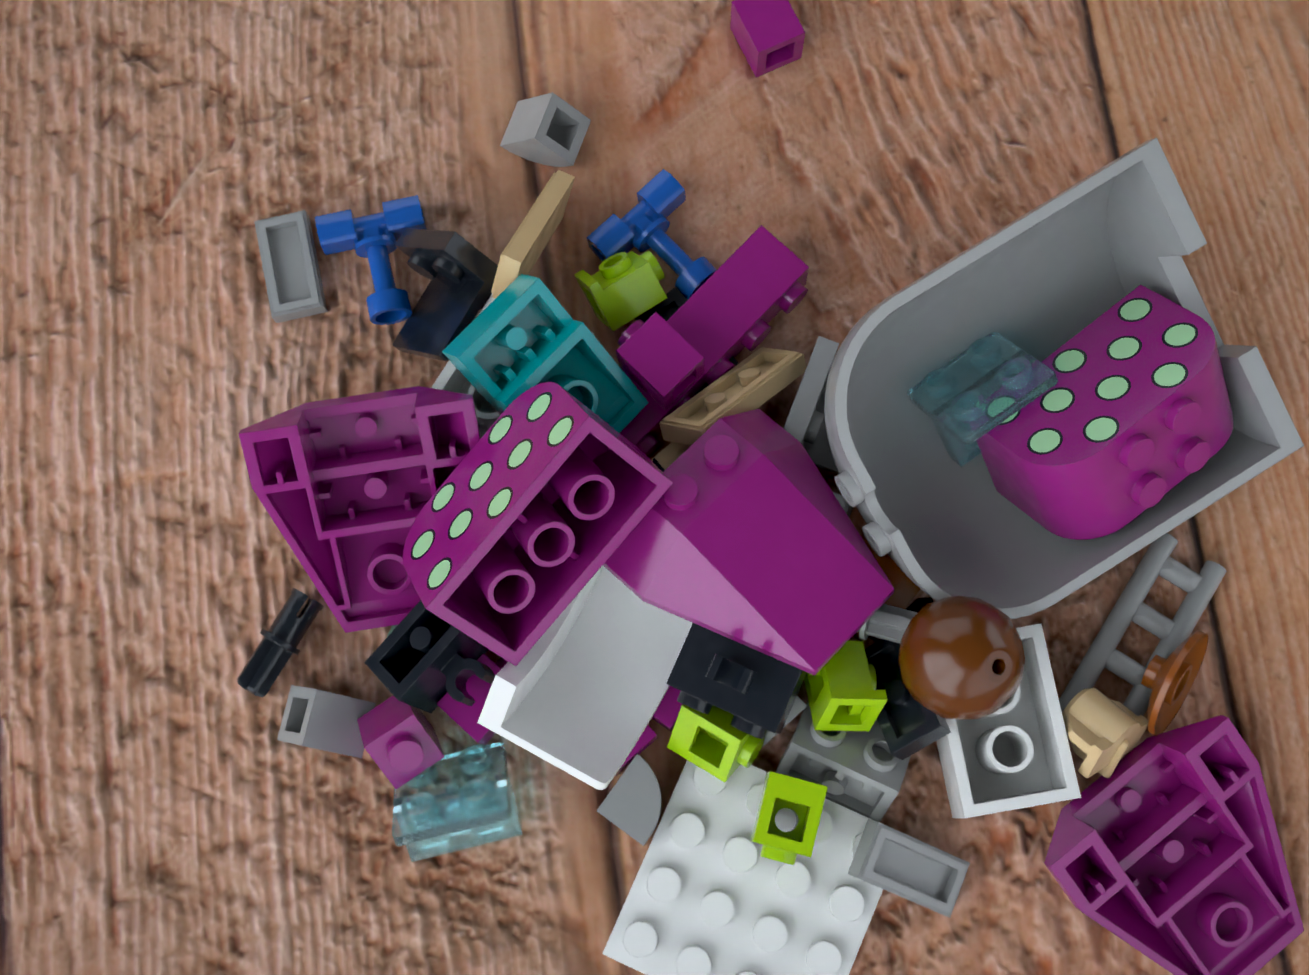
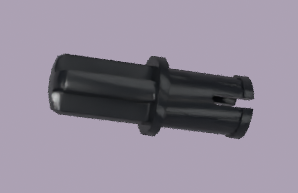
[237,588,324,697]

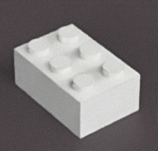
[936,623,1081,818]

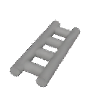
[1059,533,1227,716]

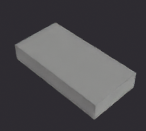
[254,210,328,323]
[848,819,970,918]

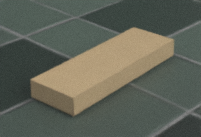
[491,170,575,299]
[659,347,807,445]

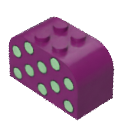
[968,284,1234,540]
[403,382,673,666]

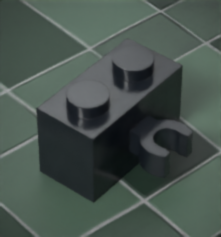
[364,600,495,713]
[666,623,807,739]

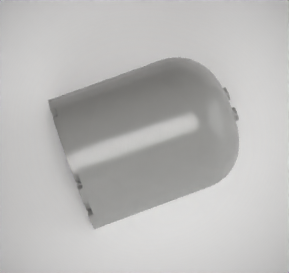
[824,138,1304,619]

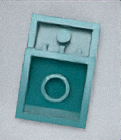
[442,274,649,433]

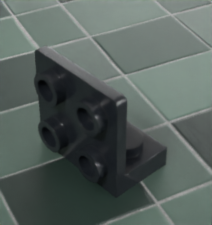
[393,228,498,361]

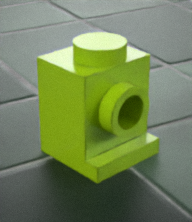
[574,250,667,331]
[804,640,888,731]
[667,704,765,782]
[751,771,828,865]

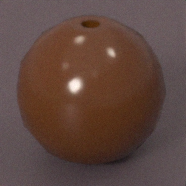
[899,596,1025,720]

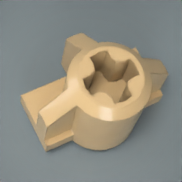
[1062,688,1148,779]

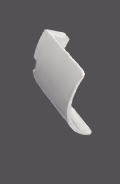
[477,565,693,790]

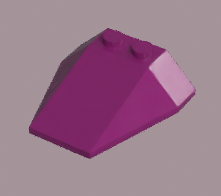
[238,386,481,633]
[603,409,894,676]
[1044,715,1304,975]

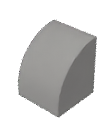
[500,92,591,167]
[277,685,376,758]
[597,754,662,846]

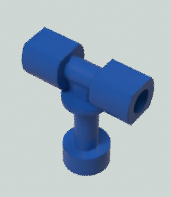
[587,169,717,300]
[315,195,427,325]

